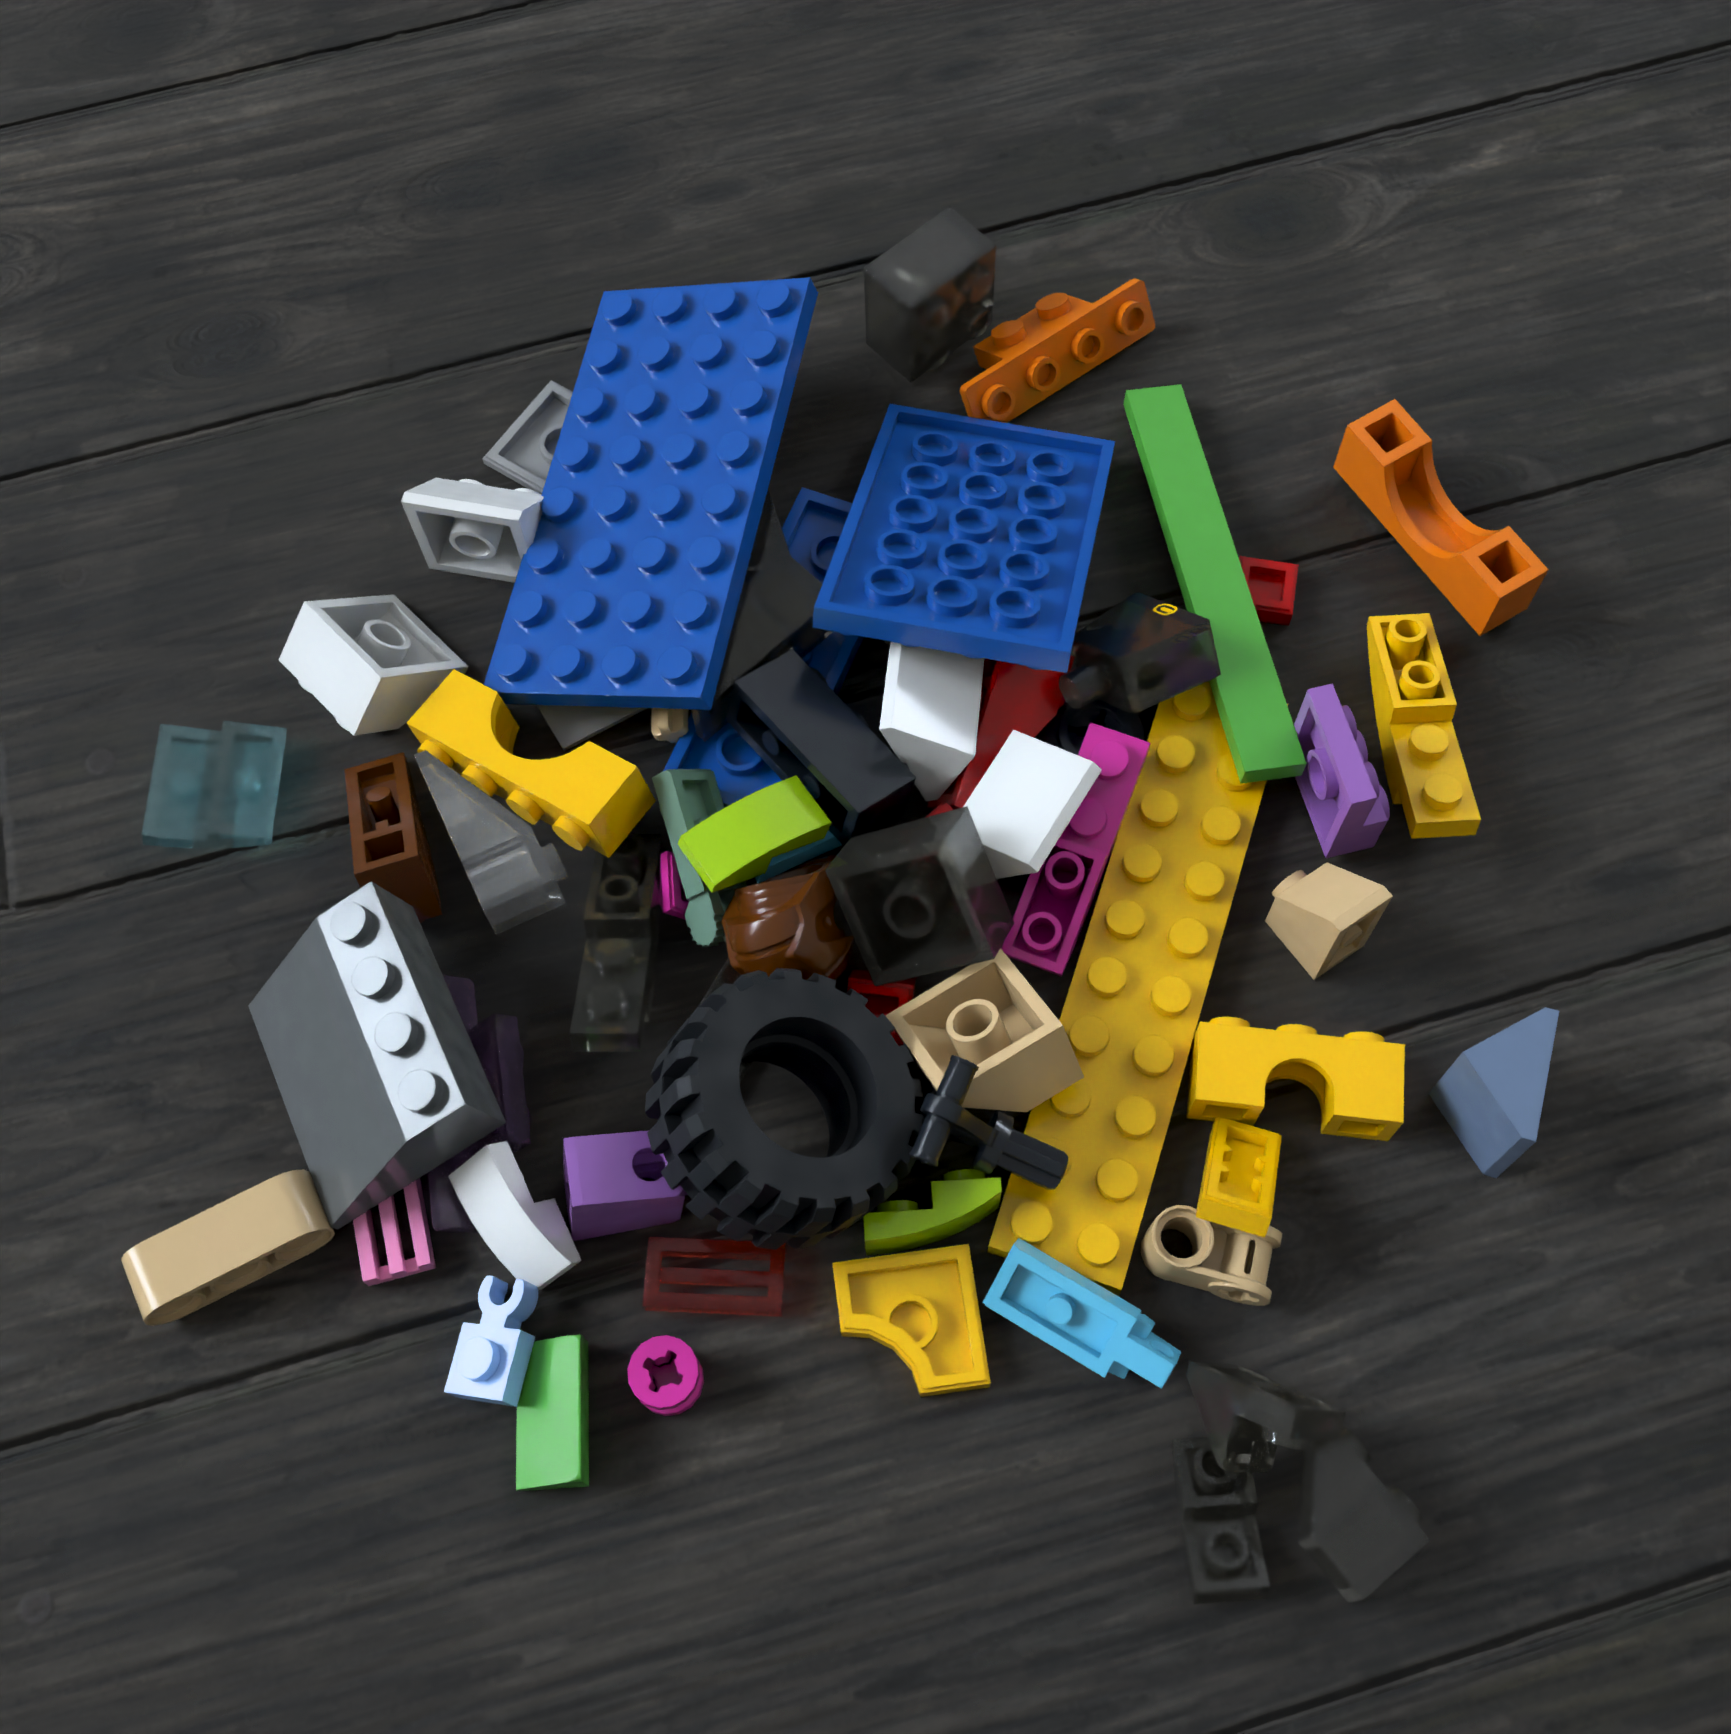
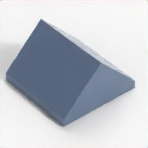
[1428,1007,1559,1178]

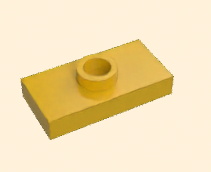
[1195,1116,1282,1238]

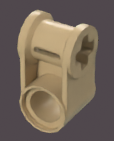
[1141,1205,1282,1306]

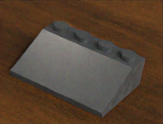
[248,881,506,1230]

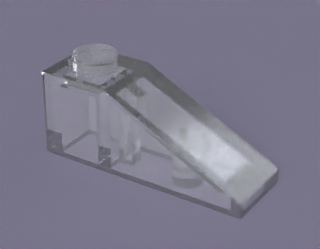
[414,750,568,935]

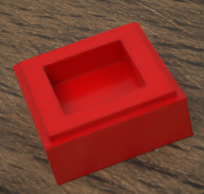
[1239,556,1299,626]

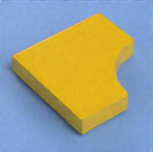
[832,1244,991,1397]

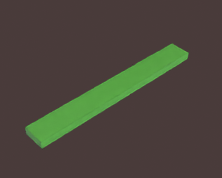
[1123,384,1307,784]

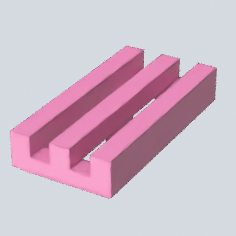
[353,1178,436,1286]

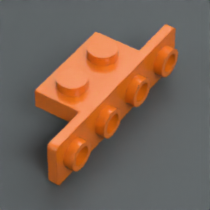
[960,278,1155,423]

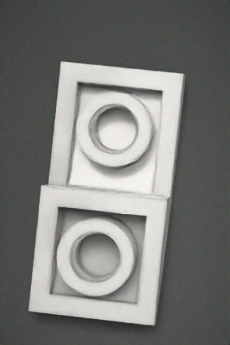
[448,1141,582,1291]

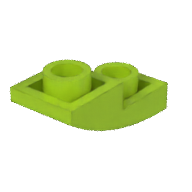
[677,775,832,893]
[863,1169,1002,1256]

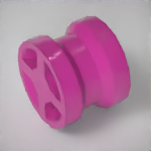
[627,1335,704,1416]

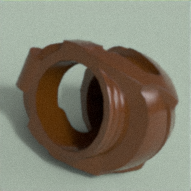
[722,855,855,980]

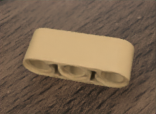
[121,1169,335,1326]

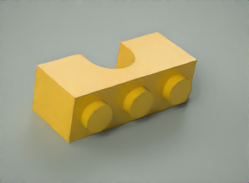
[1187,1017,1405,1141]

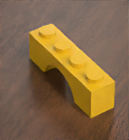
[406,669,656,858]

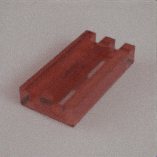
[642,1237,787,1316]

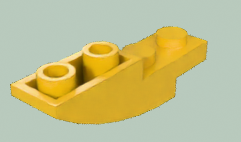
[1367,613,1481,839]

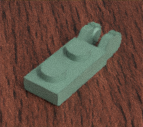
[652,769,747,947]

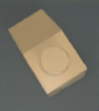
[1265,862,1393,980]

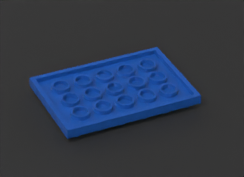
[813,404,1115,673]

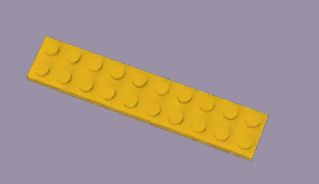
[987,671,1288,1295]

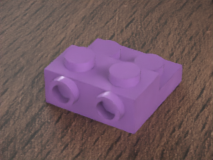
[1294,683,1390,858]

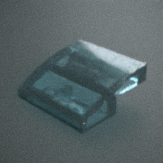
[142,721,287,848]

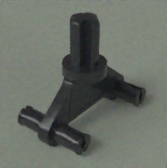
[909,1055,1068,1190]

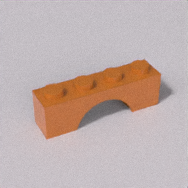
[1333,399,1549,636]

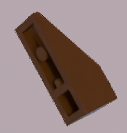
[344,752,443,923]

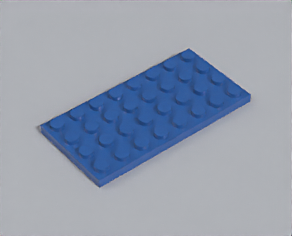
[484,277,818,710]

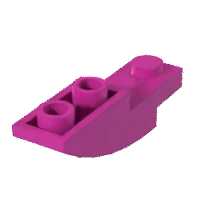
[1001,722,1150,977]

